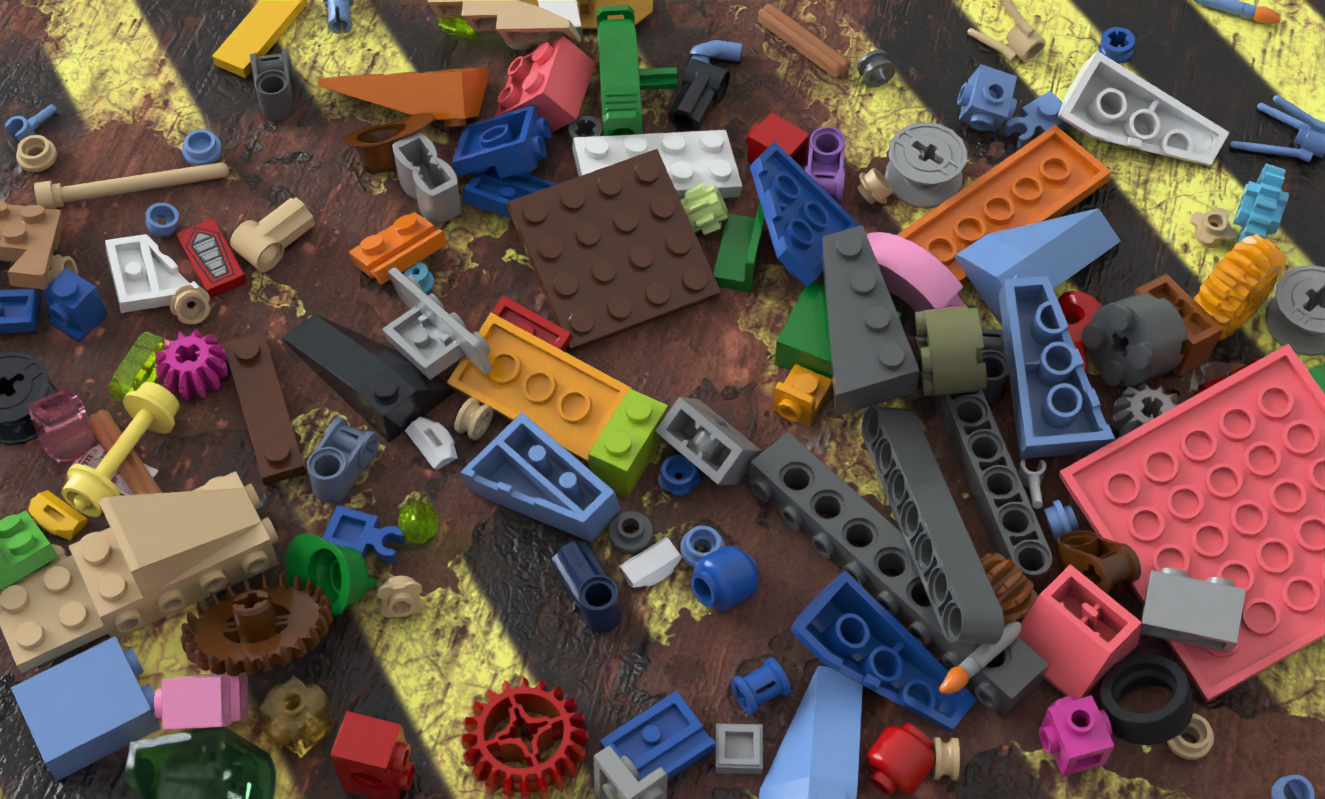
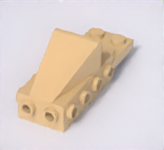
[0,471,279,673]

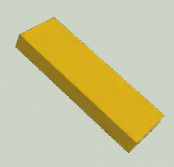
[212,0,308,78]

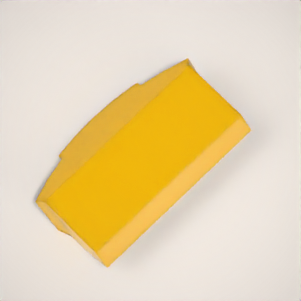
[28,490,88,541]

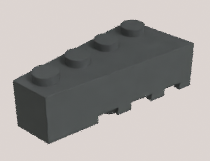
[822,225,919,417]

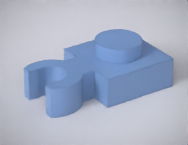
[1004,91,1071,149]

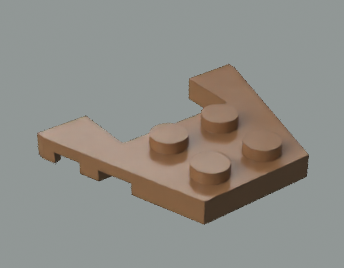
[0,201,64,290]

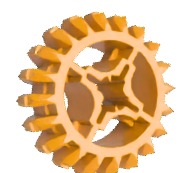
[1193,234,1287,341]

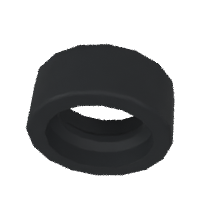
[1099,654,1194,746]

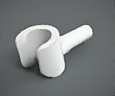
[1018,459,1046,509]

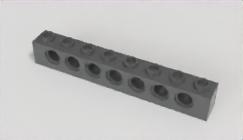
[749,432,1049,718]

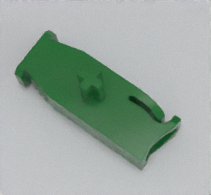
[596,5,678,136]

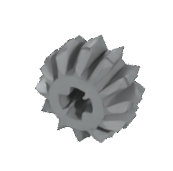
[1111,381,1178,438]

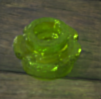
[398,500,439,544]

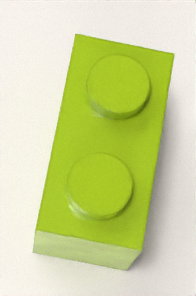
[588,389,668,497]

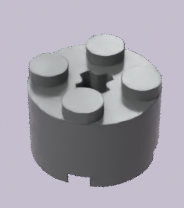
[1082,292,1186,387]

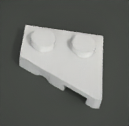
[105,234,199,313]

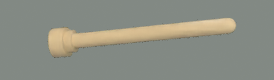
[34,162,229,209]

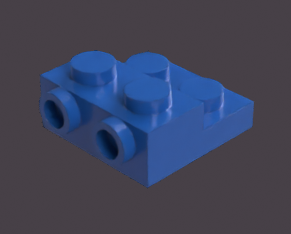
[452,105,552,179]

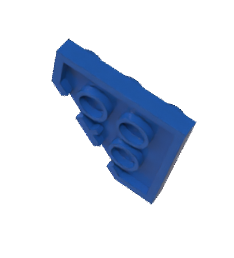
[750,141,860,287]

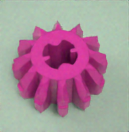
[155,328,228,402]

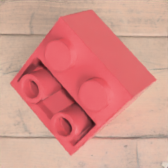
[494,35,596,132]
[1018,564,1142,699]

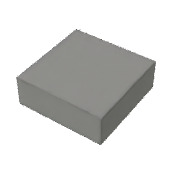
[715,723,763,775]

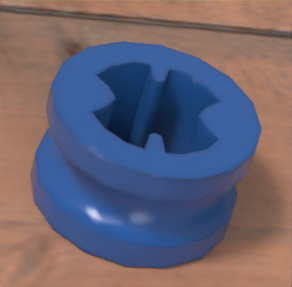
[1099,27,1135,64]

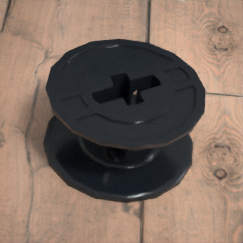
[0,351,60,445]

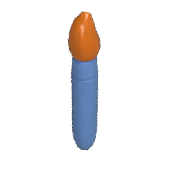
[1194,0,1281,24]

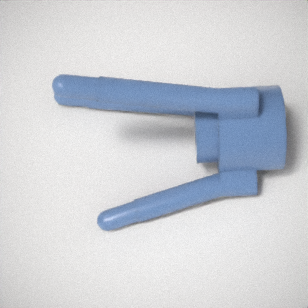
[1230,95,1325,162]

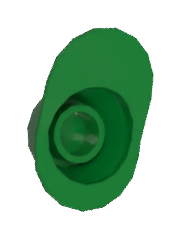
[285,533,377,617]

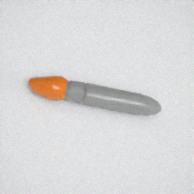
[939,621,1022,694]

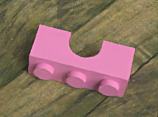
[154,672,249,730]

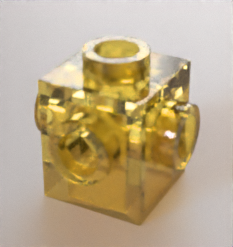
[259,675,334,758]

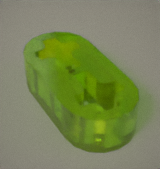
[109,332,168,402]

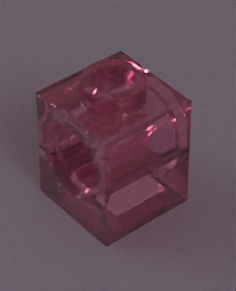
[26,388,98,463]

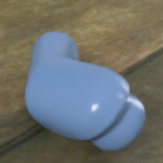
[689,40,743,64]

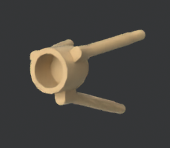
[967,0,1046,63]

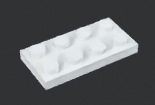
[572,130,742,199]

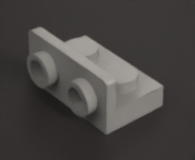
[594,745,668,799]

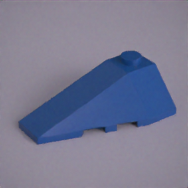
[790,570,977,732]

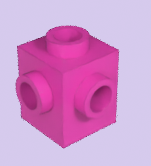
[1039,695,1114,777]

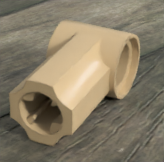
[230,197,315,272]

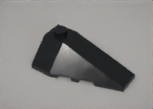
[282,314,453,443]

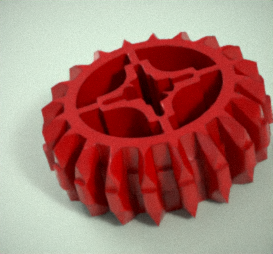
[461,676,589,799]

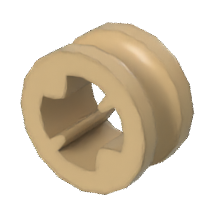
[454,397,493,441]
[932,737,960,780]

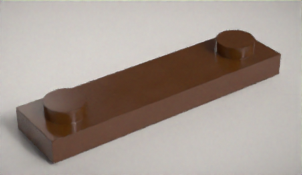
[223,331,306,486]

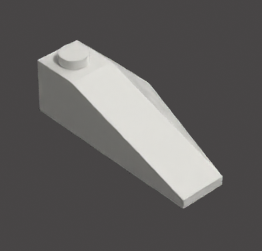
[1058,51,1230,166]

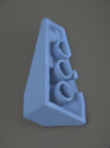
[954,208,1121,324]
[759,666,863,799]

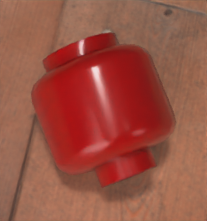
[865,723,935,796]

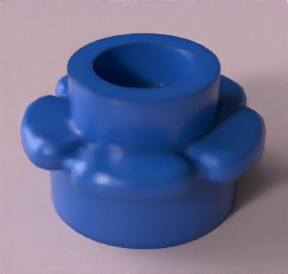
[658,454,700,496]

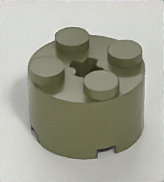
[914,305,987,396]

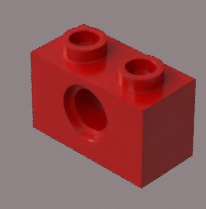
[330,711,416,799]

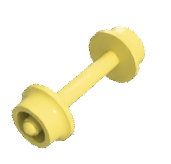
[62,382,180,517]

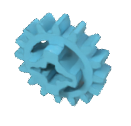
[1233,164,1289,243]

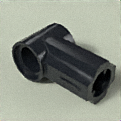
[668,59,730,132]

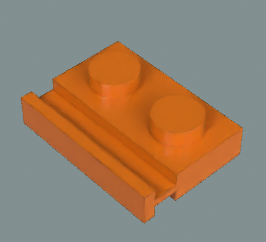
[348,212,448,285]

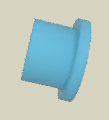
[404,262,434,294]

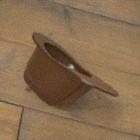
[343,113,435,174]

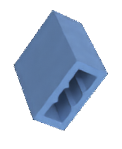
[11,636,161,781]

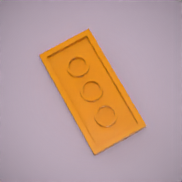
[447,313,632,464]

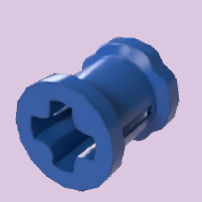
[730,657,791,715]

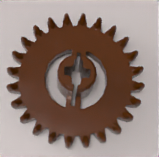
[181,573,333,677]

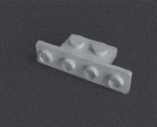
[382,267,493,380]

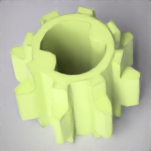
[680,183,729,236]

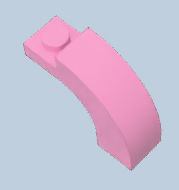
[867,232,965,312]

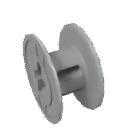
[885,122,967,209]
[1265,265,1325,356]

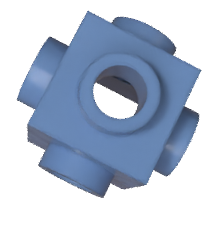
[957,64,1017,132]

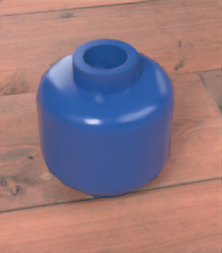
[691,545,759,611]

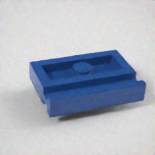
[462,166,557,219]
[600,691,716,782]

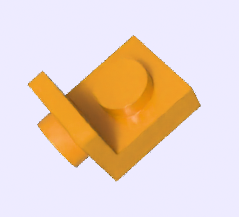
[772,364,833,426]

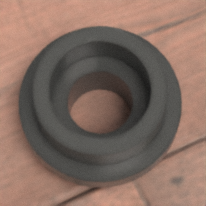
[609,511,653,554]

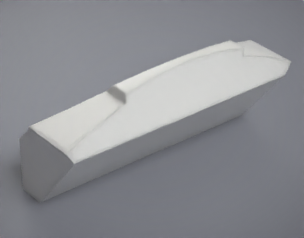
[405,417,458,470]
[619,537,682,587]

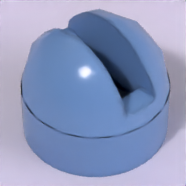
[146,203,179,238]
[1271,775,1315,799]

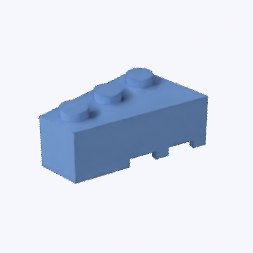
[460,412,622,542]

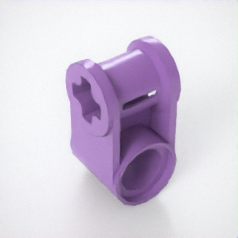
[805,127,845,204]

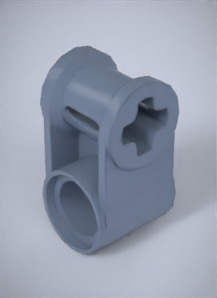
[307,417,379,503]

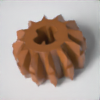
[979,552,1038,625]

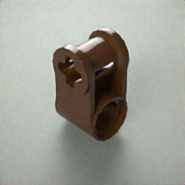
[1057,530,1141,593]

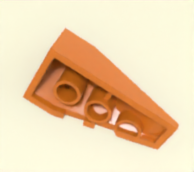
[318,67,489,127]

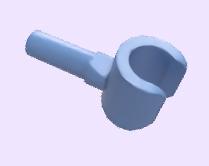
[5,104,57,142]

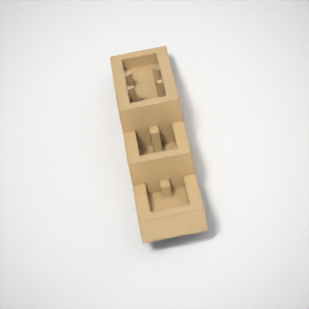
[428,0,581,45]

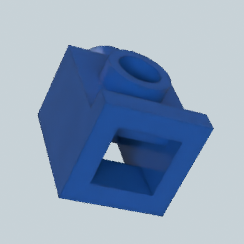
[43,268,108,343]

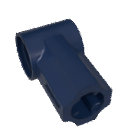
[551,541,622,632]

